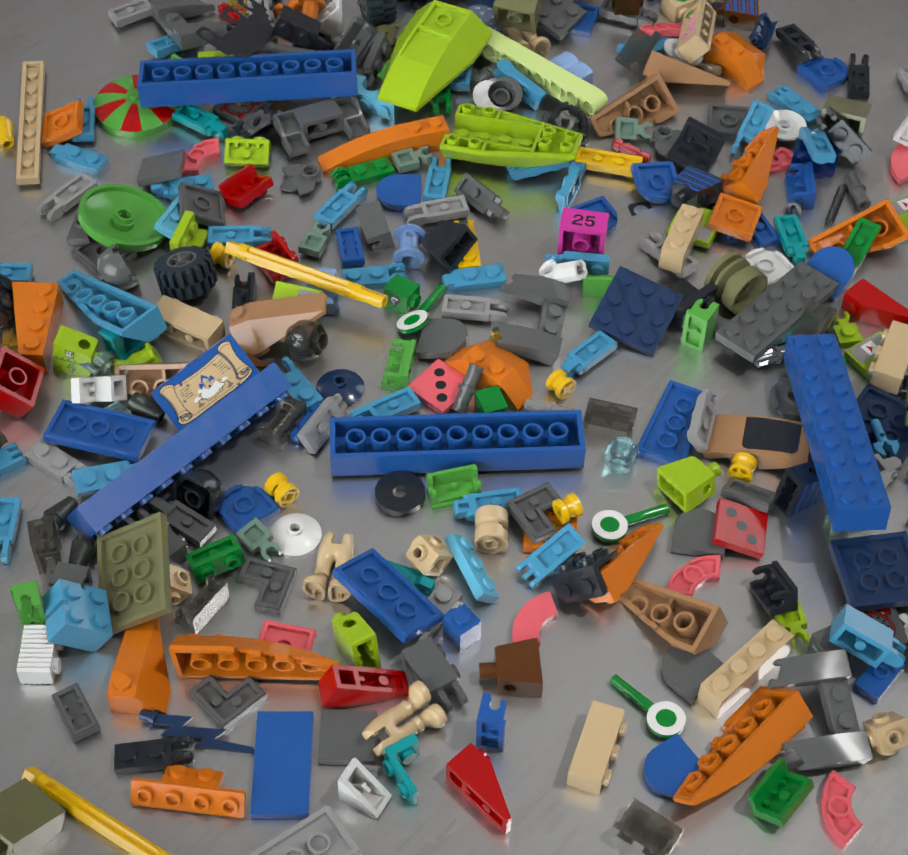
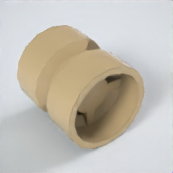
[474,505,508,554]

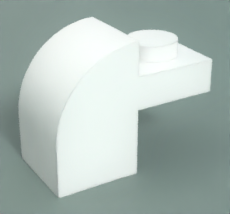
[71,375,127,403]

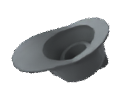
[472,77,523,111]

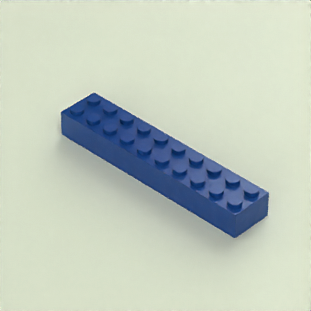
[137,49,358,108]
[783,334,891,532]
[66,362,292,541]
[330,410,586,476]

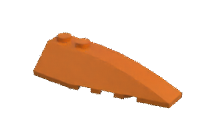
[317,115,449,175]
[169,634,340,680]

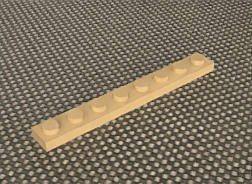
[16,60,45,185]

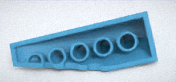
[57,269,167,342]

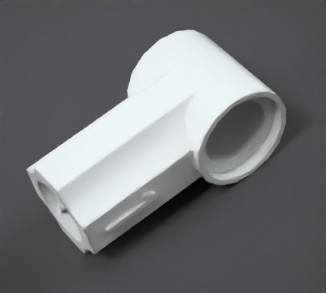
[538,259,588,283]

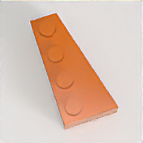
[12,282,64,374]

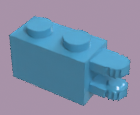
[829,604,906,668]

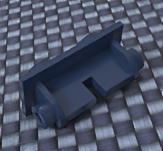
[749,13,779,50]

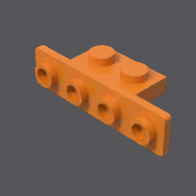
[130,765,246,818]

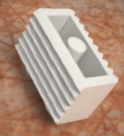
[17,624,64,685]

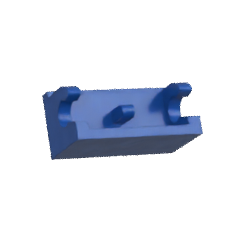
[784,162,817,209]
[476,692,506,752]

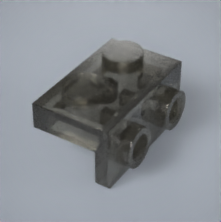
[613,797,685,855]

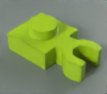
[830,311,863,349]
[774,601,809,649]

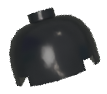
[172,469,225,519]

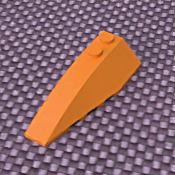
[672,686,813,806]

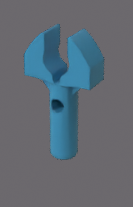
[870,419,900,459]

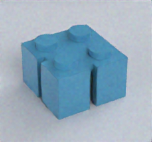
[42,579,113,652]

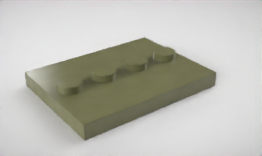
[97,512,172,634]

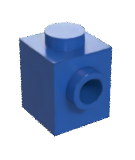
[443,603,482,653]

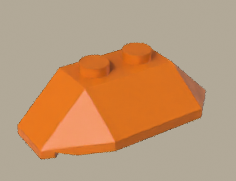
[703,31,765,92]
[443,340,533,412]

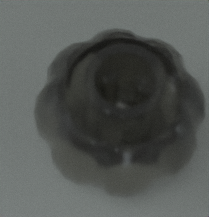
[284,319,328,361]

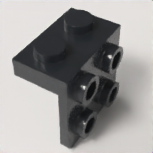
[666,116,728,172]
[667,278,718,329]
[549,547,618,605]

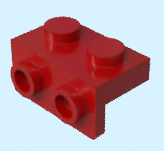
[218,163,274,208]
[255,230,299,284]

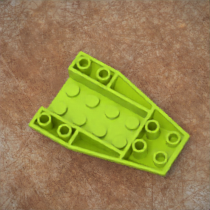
[378,0,492,112]
[440,103,583,167]

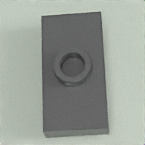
[66,213,92,246]
[720,477,779,513]
[51,683,101,742]

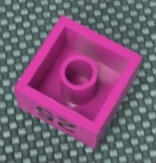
[557,207,609,255]

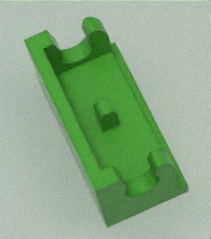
[581,268,629,297]
[681,299,719,353]
[381,339,416,391]
[426,464,482,511]
[9,580,48,627]

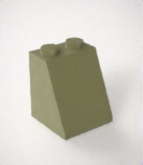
[493,0,545,33]
[818,94,872,157]
[0,778,66,855]

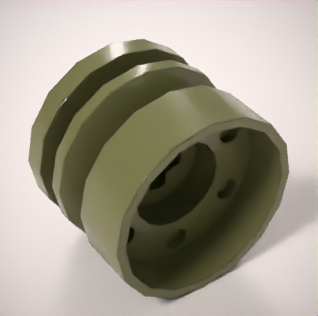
[704,251,768,315]

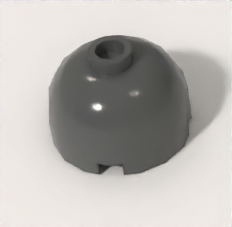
[96,244,140,291]

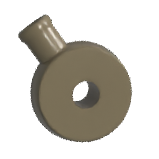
[697,63,722,75]

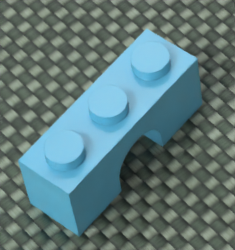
[356,74,403,121]

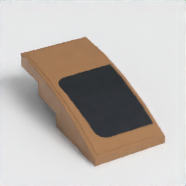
[703,414,810,469]

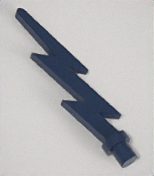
[138,709,255,754]

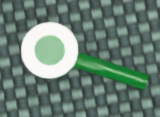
[396,284,447,334]
[591,503,670,542]
[609,674,686,738]

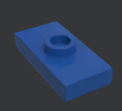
[335,226,365,268]
[853,661,907,704]

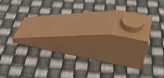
[641,50,731,87]
[589,74,680,137]
[229,293,327,358]
[115,362,190,402]
[619,578,728,654]

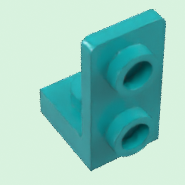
[97,328,147,360]
[382,733,420,805]

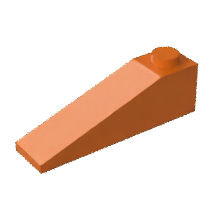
[720,126,779,204]
[807,198,908,254]
[590,522,664,604]
[107,618,171,715]

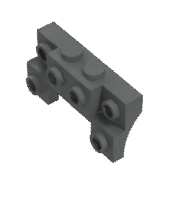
[273,96,370,158]

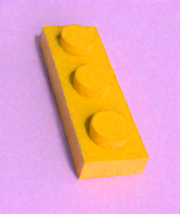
[575,147,643,177]

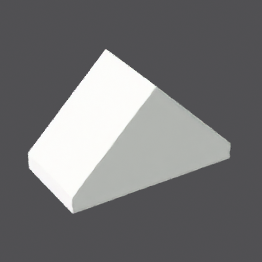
[317,0,343,34]
[337,758,392,818]

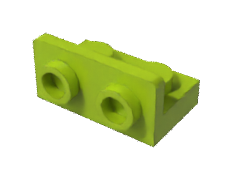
[224,136,271,168]
[169,210,208,250]

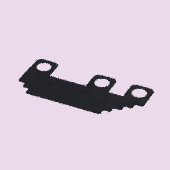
[195,0,275,58]

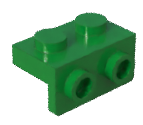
[185,533,246,584]
[748,758,814,828]

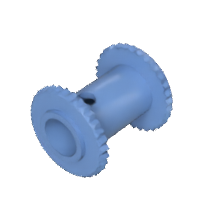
[393,223,426,270]

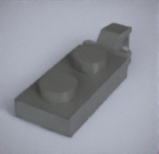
[362,32,391,91]
[454,172,510,220]
[149,496,217,548]

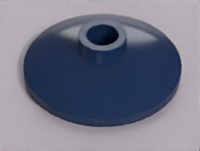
[316,369,365,407]

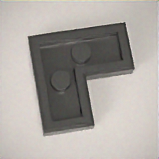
[505,482,562,545]
[238,556,297,616]
[189,675,268,729]

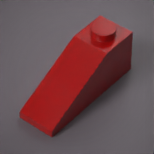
[841,278,908,329]
[318,664,409,708]
[446,743,511,834]

